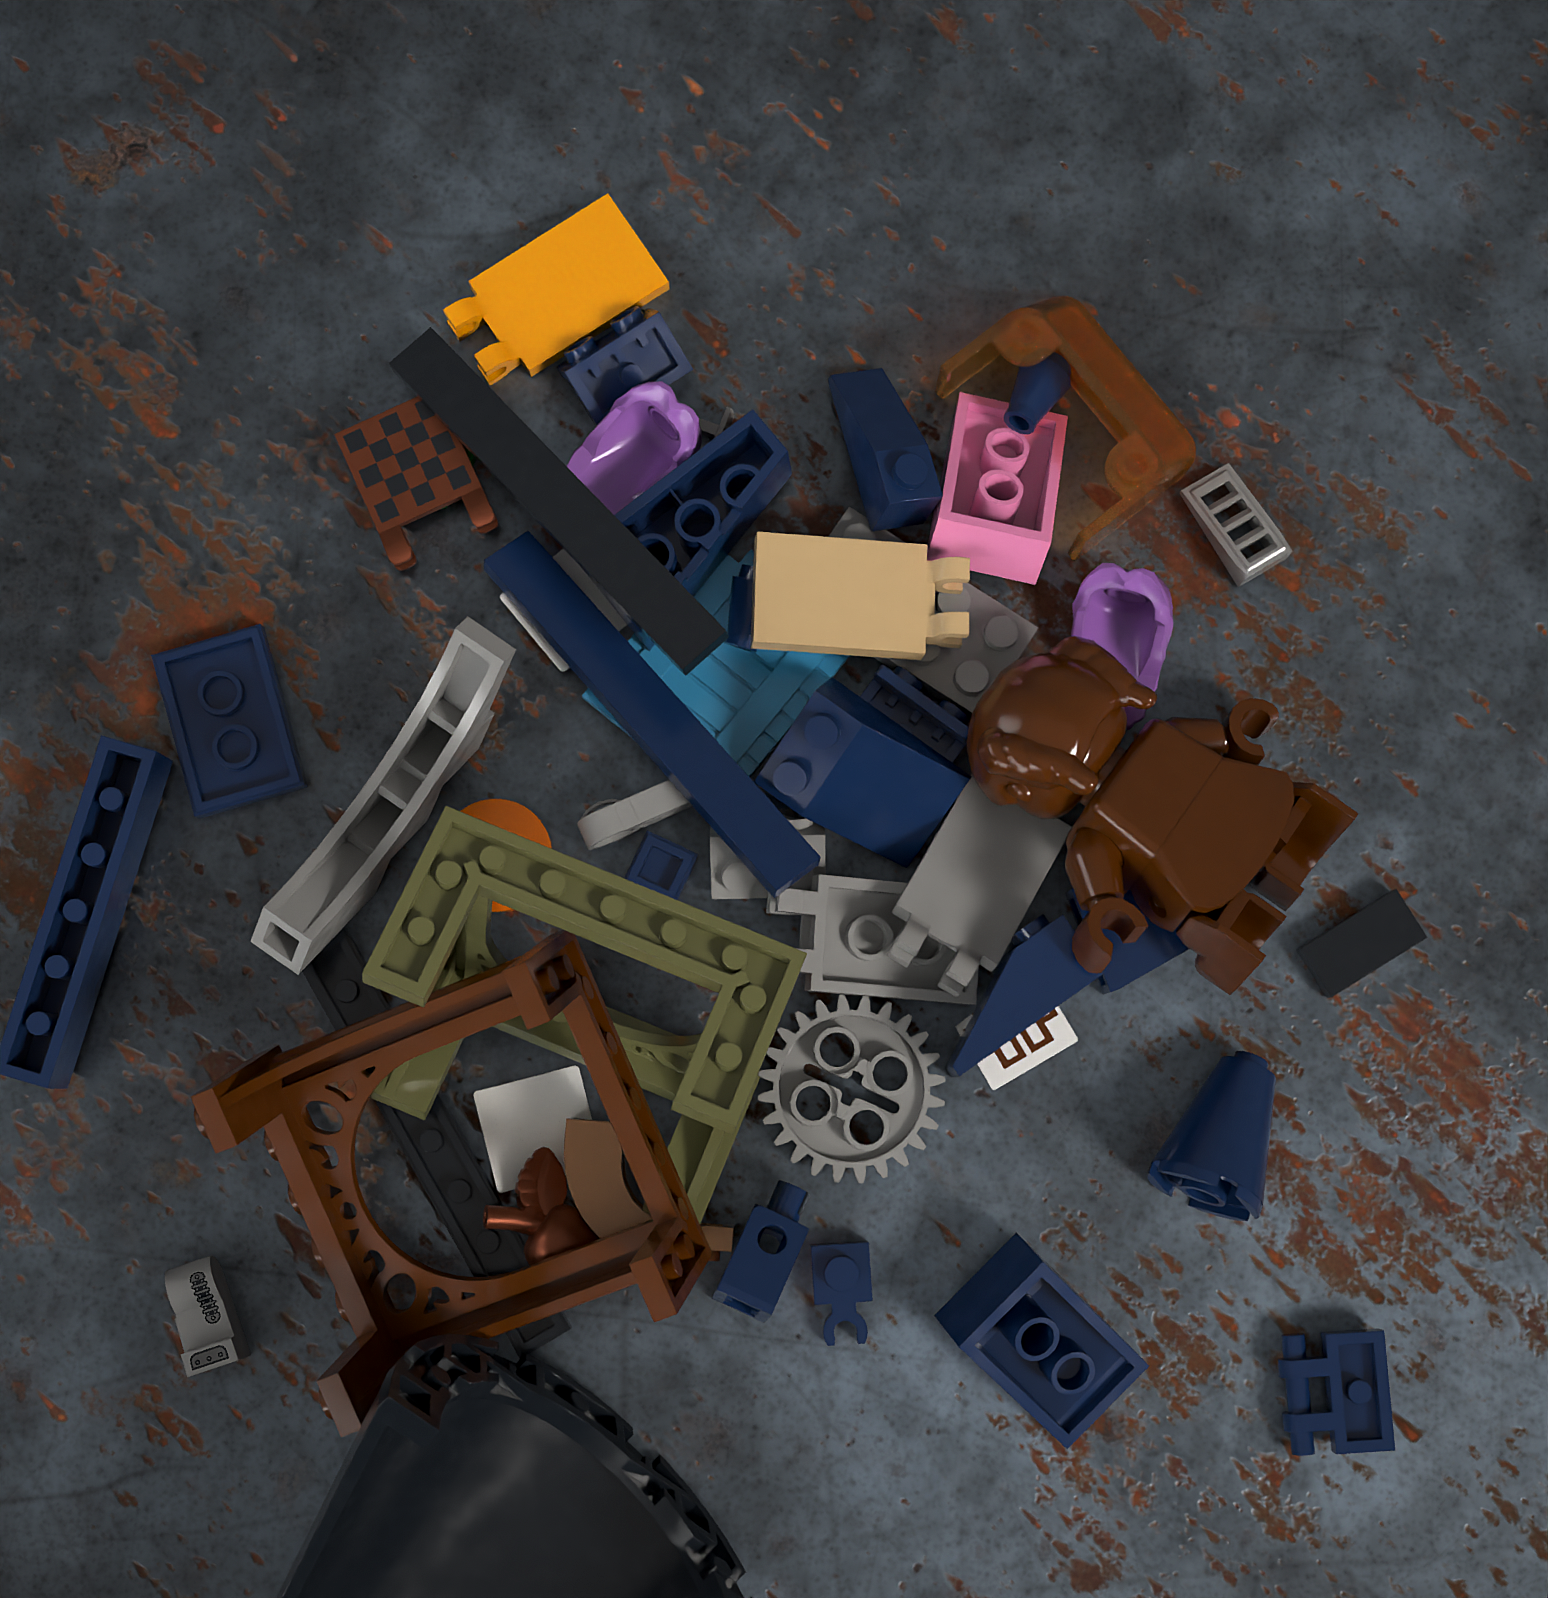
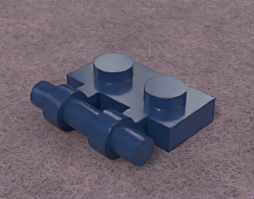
[1277,1328,1395,1456]

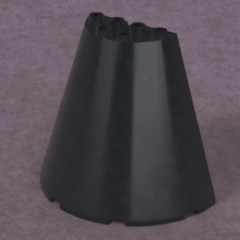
[276,1334,753,1598]

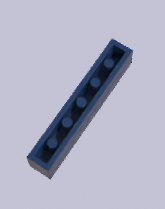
[0,735,173,1089]

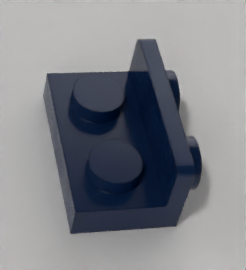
[556,306,693,426]

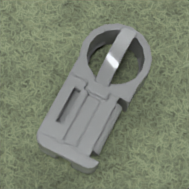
[576,780,693,850]

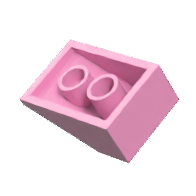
[927,392,1068,585]

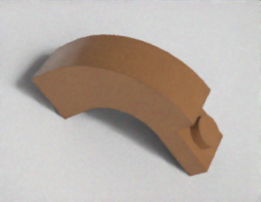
[564,1118,735,1261]

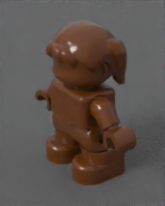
[967,636,1359,995]

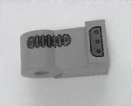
[165,1255,251,1377]

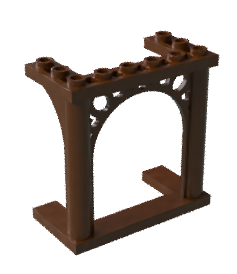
[191,930,712,1437]

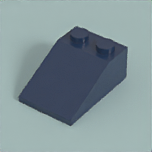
[754,677,972,868]
[945,914,1105,1077]
[934,1232,1149,1449]

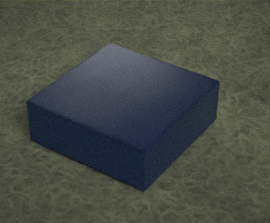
[624,830,699,900]

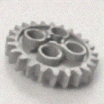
[758,994,945,1183]

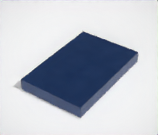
[151,624,308,819]

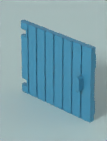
[582,549,851,777]

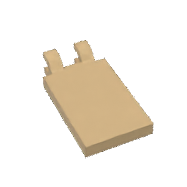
[751,532,970,660]

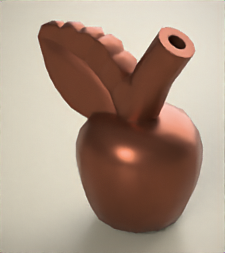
[483,1146,600,1265]

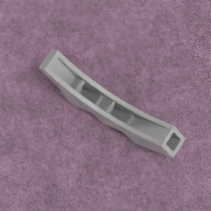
[250,616,516,975]

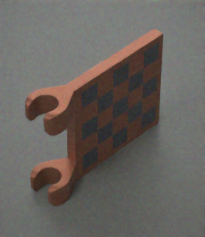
[334,397,498,571]

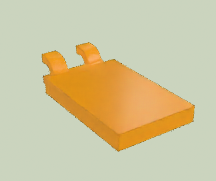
[443,193,669,386]

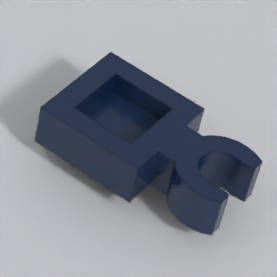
[810,1241,873,1346]

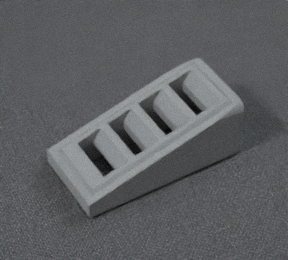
[1180,463,1293,587]

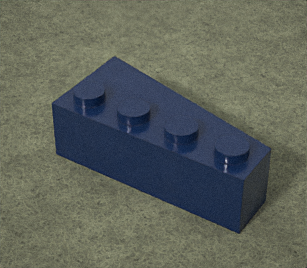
[584,409,792,651]

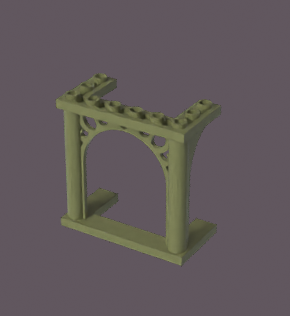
[362,806,807,1224]

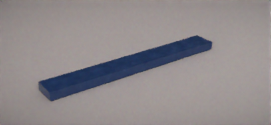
[484,531,821,898]

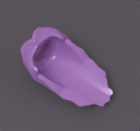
[566,381,702,515]
[1071,563,1173,730]

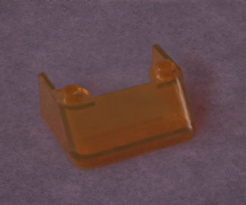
[935,296,1196,562]

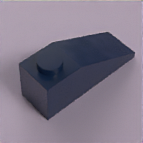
[828,368,943,532]

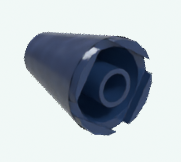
[1146,1051,1276,1221]

